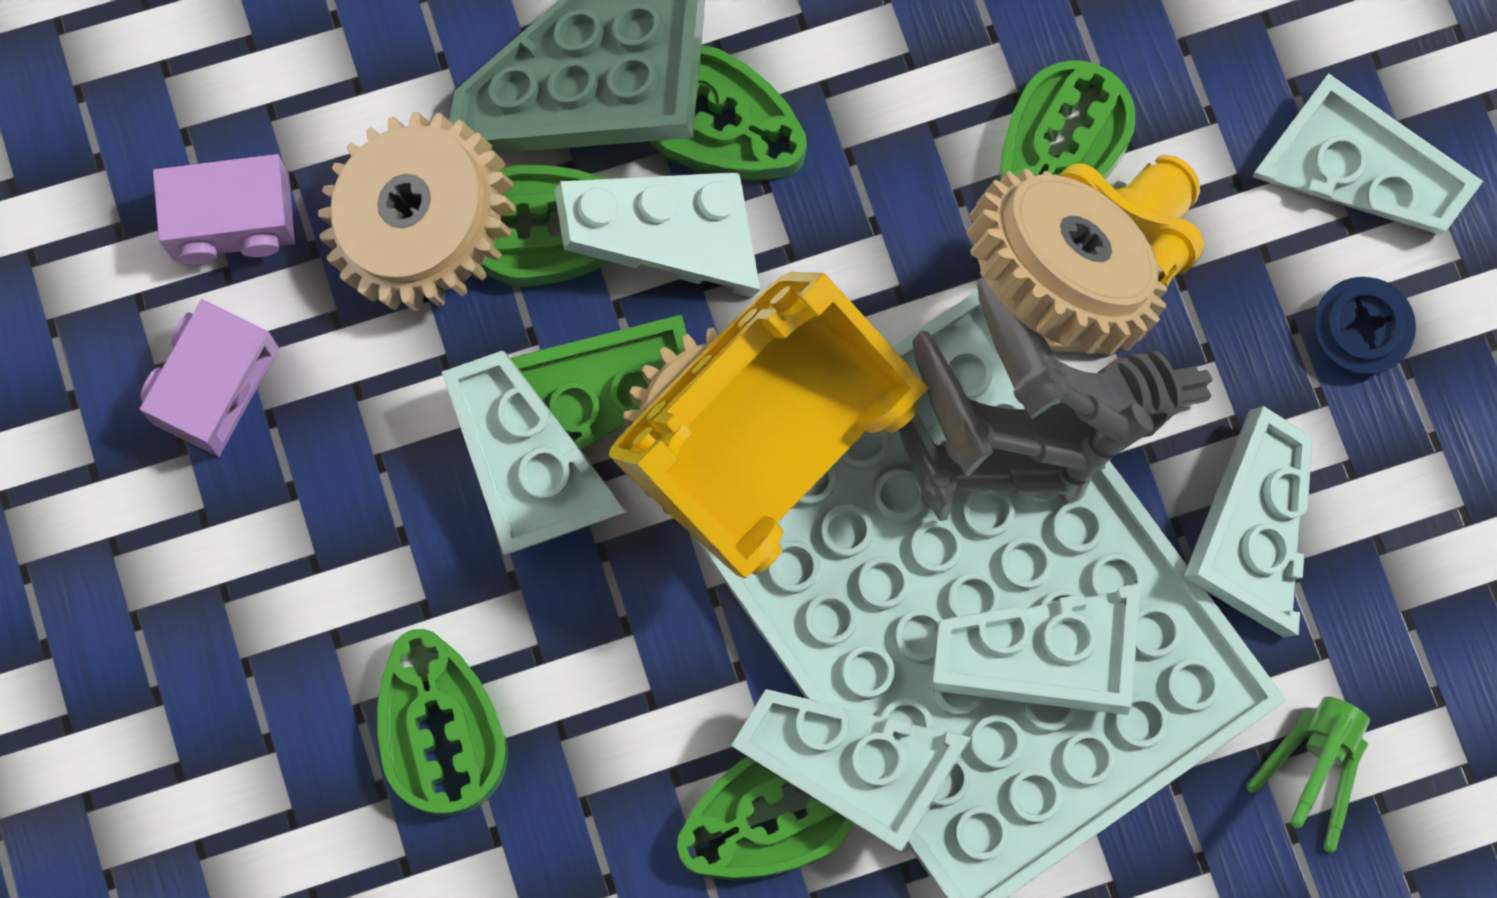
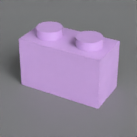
[153,154,295,265]
[139,299,279,457]

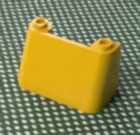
[609,272,929,579]

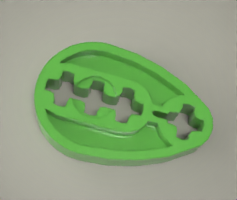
[649,45,807,181]
[999,60,1136,181]
[481,165,611,287]
[377,629,508,817]
[677,756,853,881]

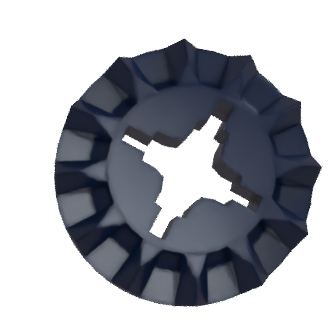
[1314,276,1416,376]

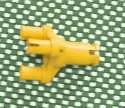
[1059,155,1204,287]

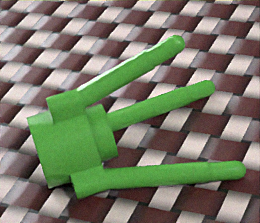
[1247,696,1370,853]

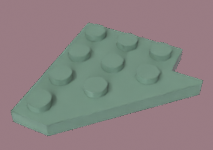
[450,0,705,154]

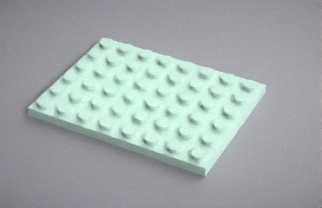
[690,290,1286,898]

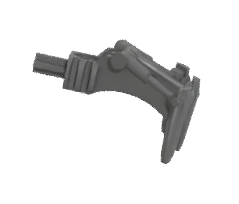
[898,277,1213,521]

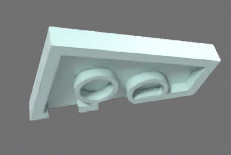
[1253,73,1483,236]
[554,172,760,298]
[442,351,628,555]
[1184,406,1313,638]
[931,583,1141,715]
[731,689,971,852]

